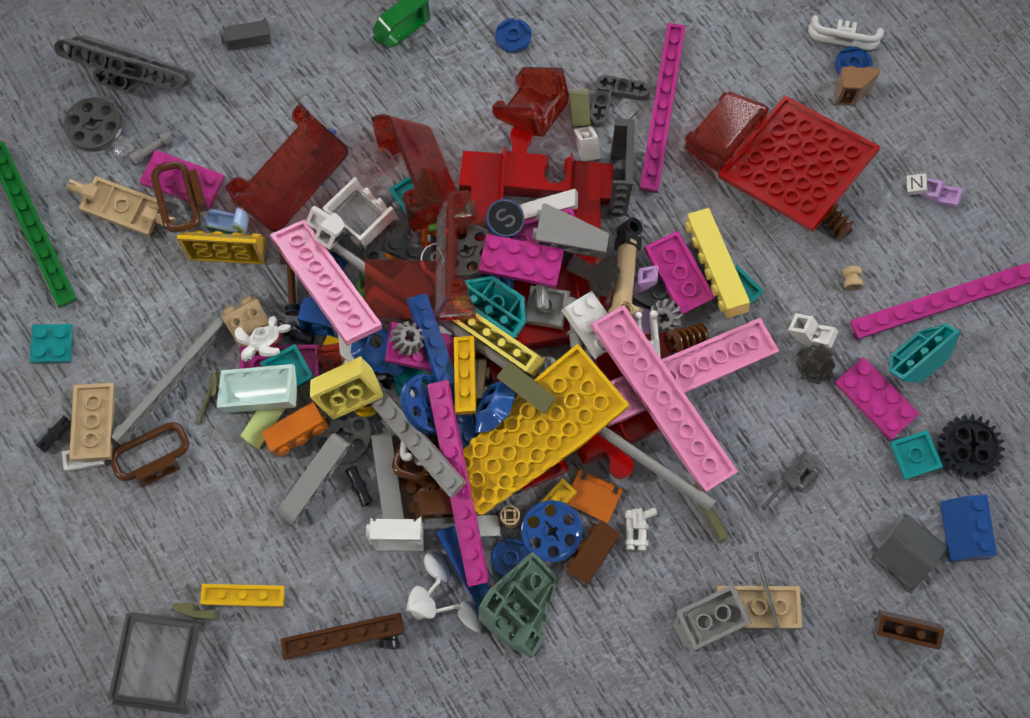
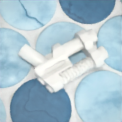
[624,507,658,551]

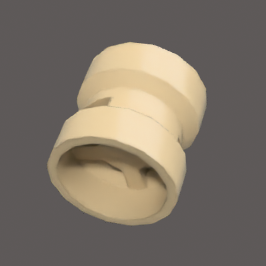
[842,266,864,291]
[500,505,520,529]

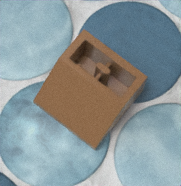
[835,66,880,106]

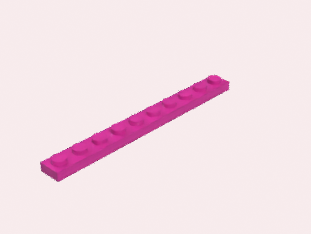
[639,23,686,193]
[850,262,1030,340]
[427,380,490,587]

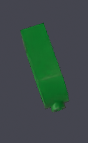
[372,0,430,48]

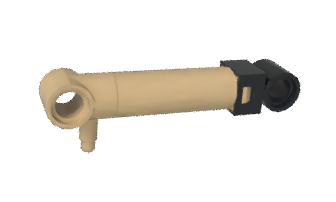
[607,217,644,317]

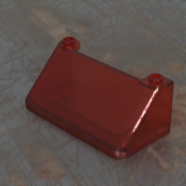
[225,102,349,232]
[371,114,463,232]

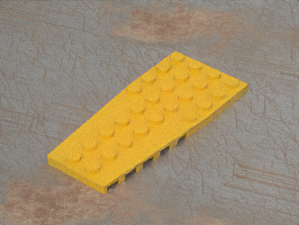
[463,344,630,516]

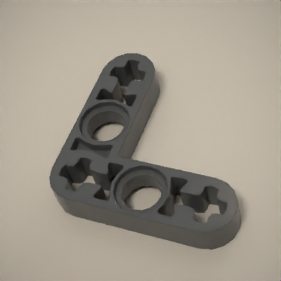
[590,75,650,127]

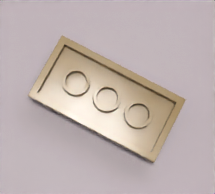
[69,383,115,462]
[716,586,802,629]

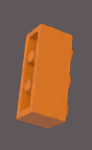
[261,402,329,458]

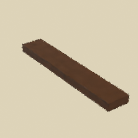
[281,613,405,660]

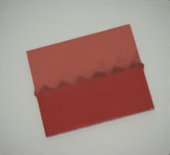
[363,259,438,319]

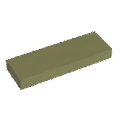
[497,362,557,415]
[692,484,728,543]

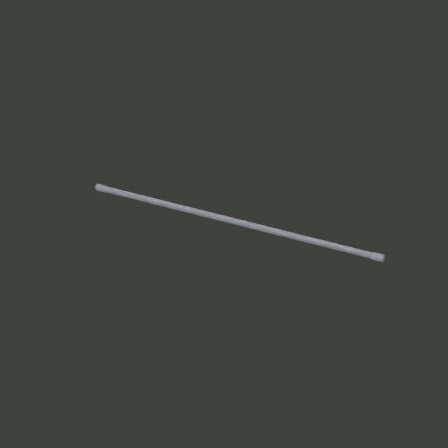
[313,229,716,512]

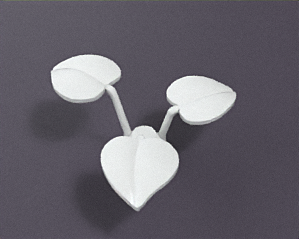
[406,551,482,634]

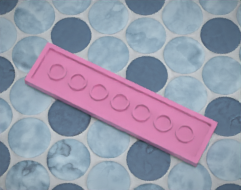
[270,219,382,346]

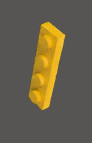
[454,336,476,415]
[200,584,285,608]

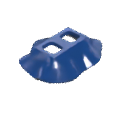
[351,323,406,375]
[475,381,518,433]

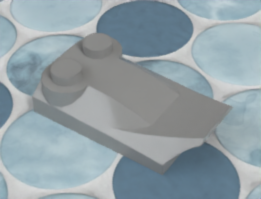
[673,585,752,650]

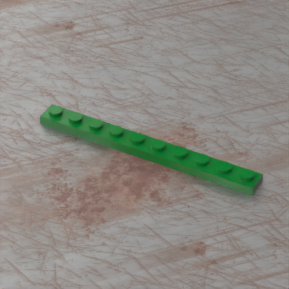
[0,141,77,308]

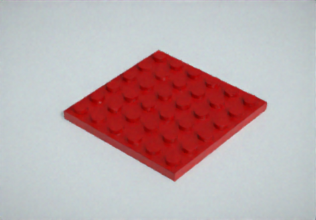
[718,95,880,232]

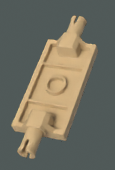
[66,176,176,237]

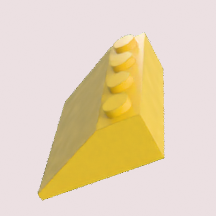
[177,230,268,265]

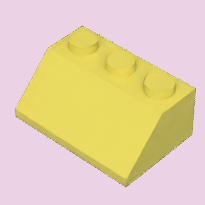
[310,356,383,420]

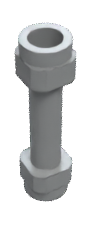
[129,131,174,164]

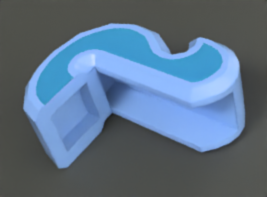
[204,207,250,235]

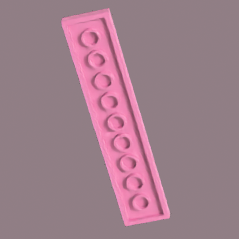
[590,305,738,493]
[608,318,779,427]

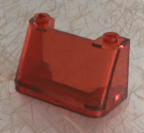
[492,67,569,137]
[684,91,769,173]

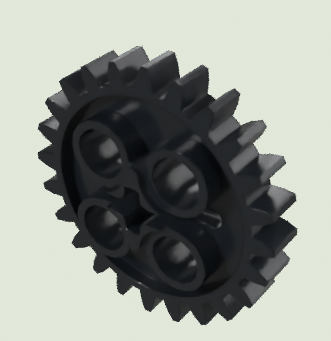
[937,414,1005,479]

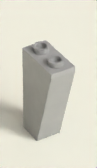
[532,203,609,259]

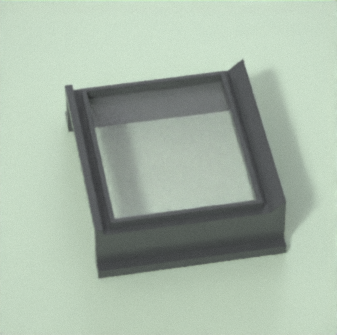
[108,612,205,715]

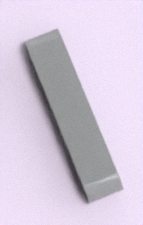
[371,432,405,519]
[276,433,351,526]

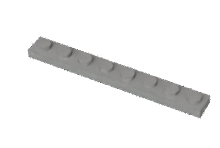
[111,317,227,445]
[370,380,467,498]

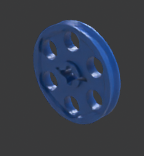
[400,374,437,434]
[521,500,583,562]

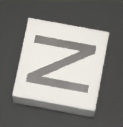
[907,173,928,195]

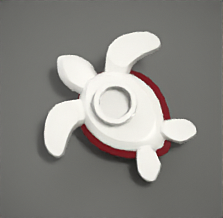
[235,316,291,362]

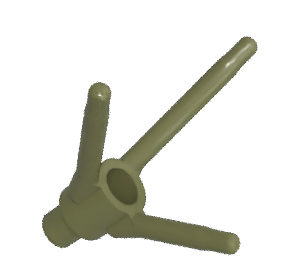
[196,372,241,425]

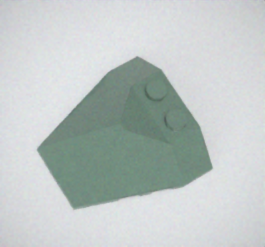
[479,552,558,658]

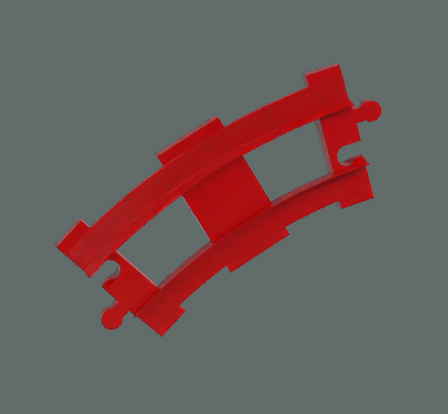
[459,125,661,493]

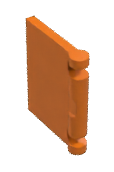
[567,469,623,524]

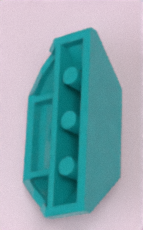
[453,276,526,339]
[889,323,961,383]

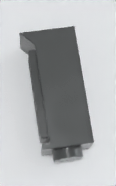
[220,17,271,51]

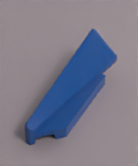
[436,526,490,611]

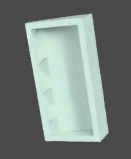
[217,364,297,413]

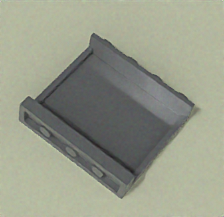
[608,118,635,217]

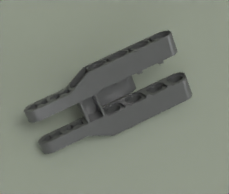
[54,35,193,93]

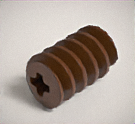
[822,204,854,241]
[665,323,708,353]

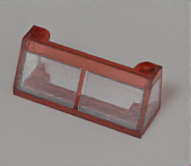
[435,190,477,321]

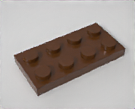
[395,436,441,520]

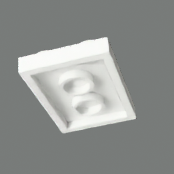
[561,291,608,359]

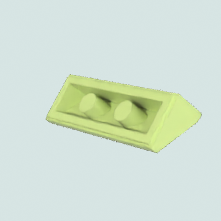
[240,408,286,449]

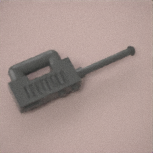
[761,452,819,510]

